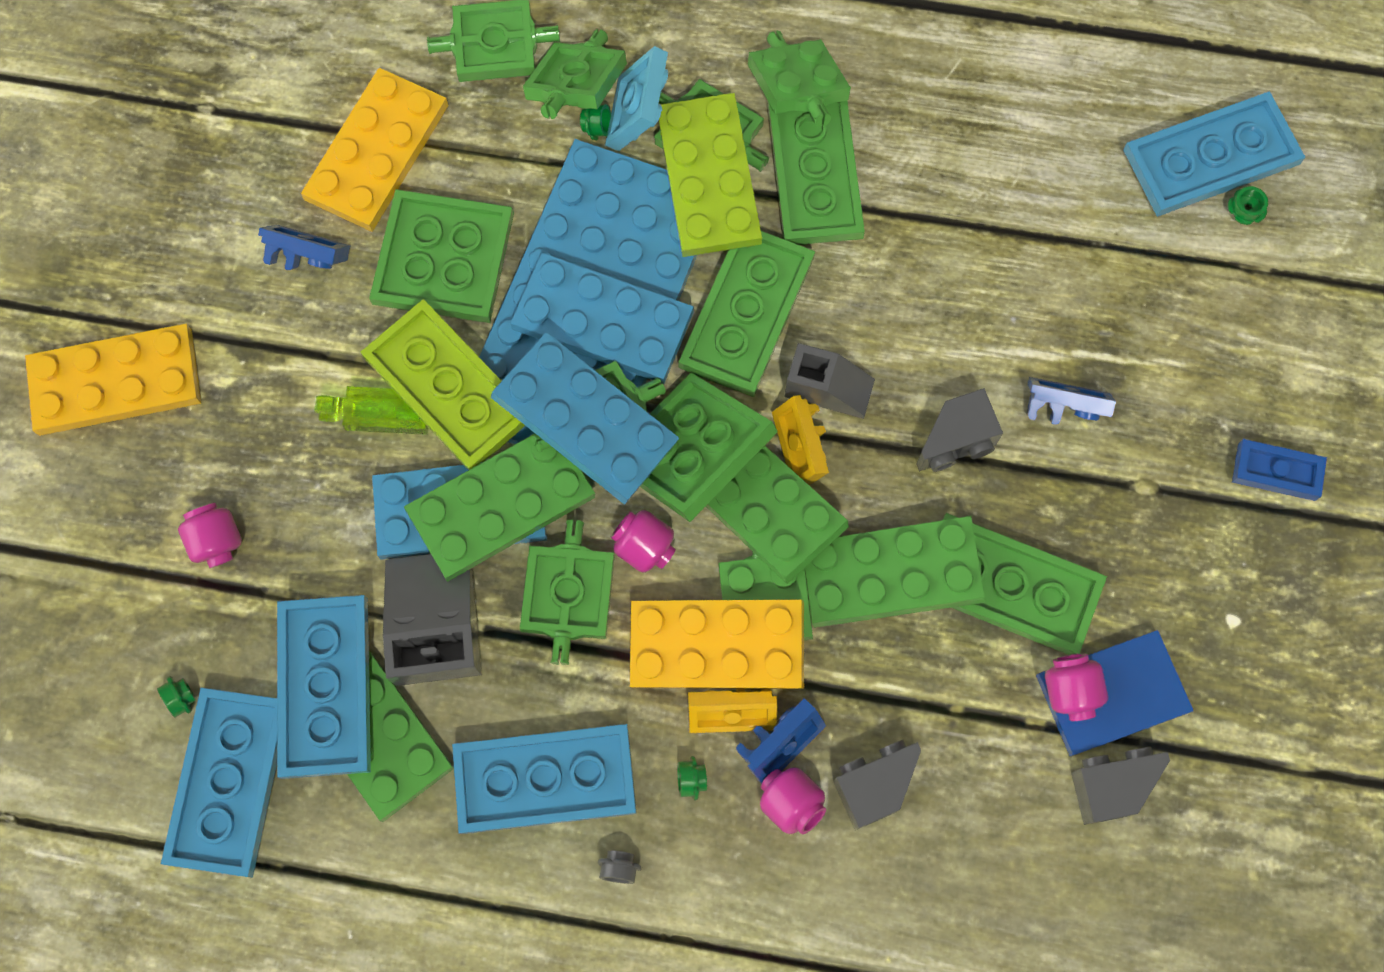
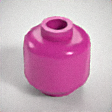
[178,503,242,569]
[611,510,676,573]
[1045,653,1108,721]
[760,767,826,835]

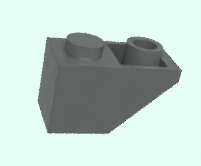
[785,343,875,419]
[916,388,1003,472]
[833,740,921,831]
[1071,747,1170,825]

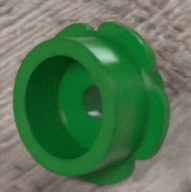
[580,104,611,140]
[1228,186,1268,225]
[157,676,196,718]
[677,756,707,801]

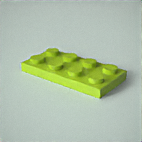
[658,93,762,257]
[360,299,525,470]

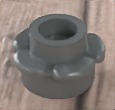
[598,851,641,884]

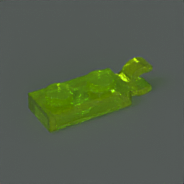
[314,386,428,435]

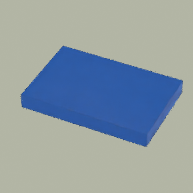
[1036,630,1194,757]

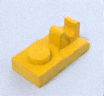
[772,395,829,485]
[688,688,777,733]

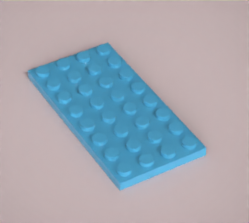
[479,139,697,445]

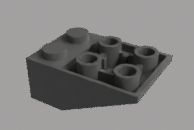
[383,554,482,686]

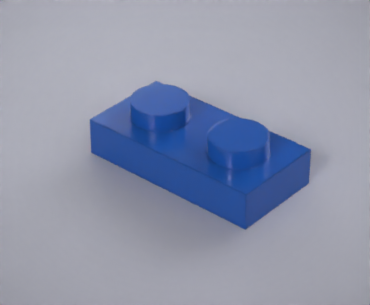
[1232,439,1327,501]

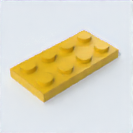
[301,68,449,232]
[25,323,201,436]
[630,600,804,689]

